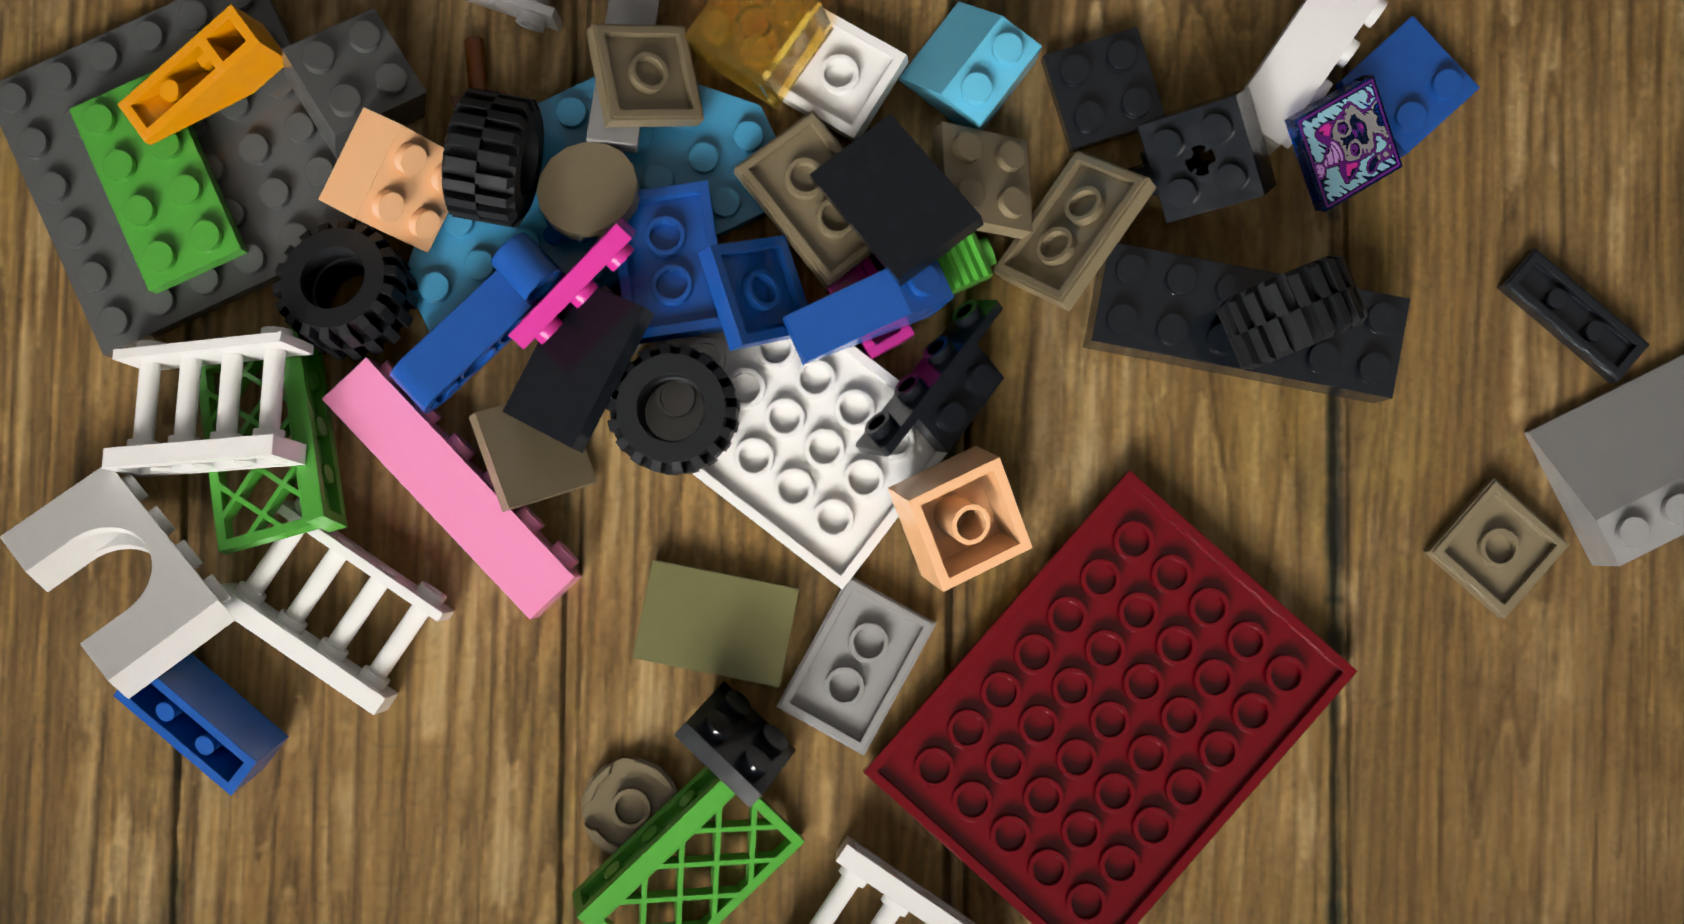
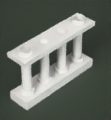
[102,326,314,478]
[221,497,455,715]
[809,835,977,924]

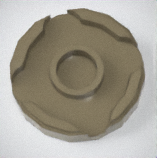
[536,142,640,240]
[581,757,679,855]

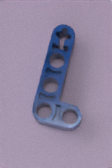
[390,232,565,414]

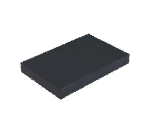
[809,114,984,286]
[502,287,654,453]

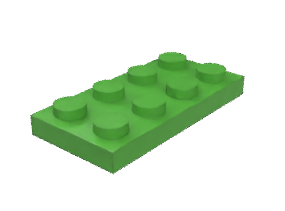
[69,70,248,294]

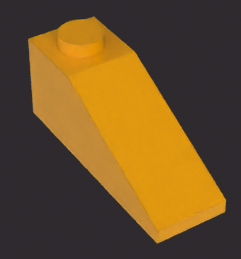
[117,4,283,145]

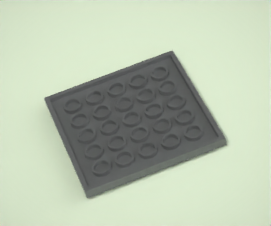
[0,0,380,358]

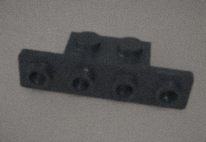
[855,300,1004,457]

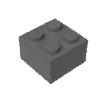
[282,8,427,158]

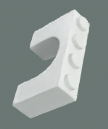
[0,467,235,699]

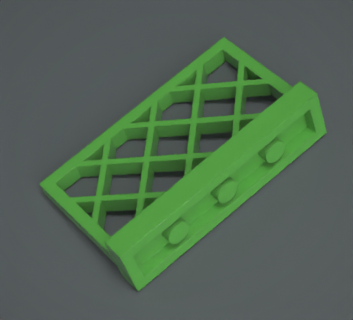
[199,327,348,555]
[572,766,805,924]

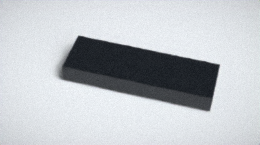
[1497,248,1650,383]

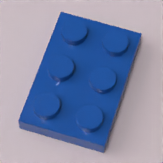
[618,180,723,344]

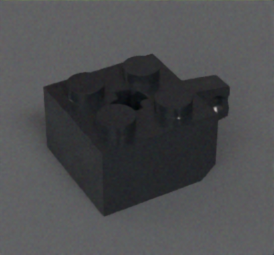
[1128,87,1277,223]

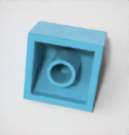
[899,2,1042,130]

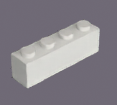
[1243,0,1388,155]

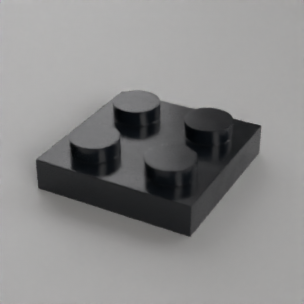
[1041,27,1165,153]
[674,681,796,808]

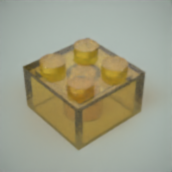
[684,0,834,109]

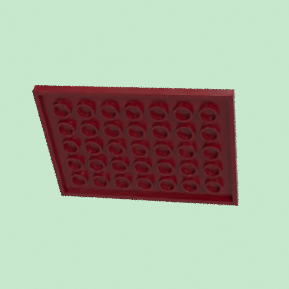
[863,470,1357,924]

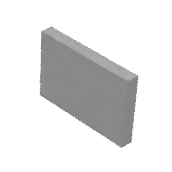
[776,577,937,755]

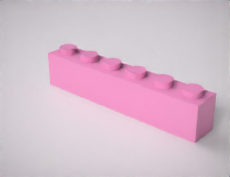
[322,357,582,619]

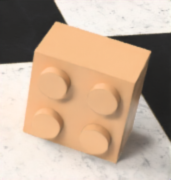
[318,107,448,253]
[888,446,1032,592]

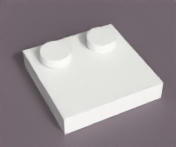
[772,9,909,142]

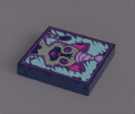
[1284,75,1403,212]

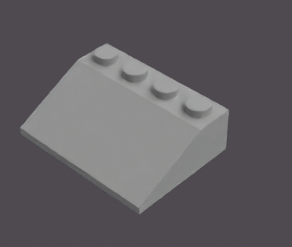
[1524,353,1684,566]

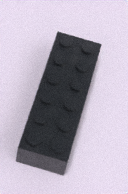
[1083,243,1410,403]

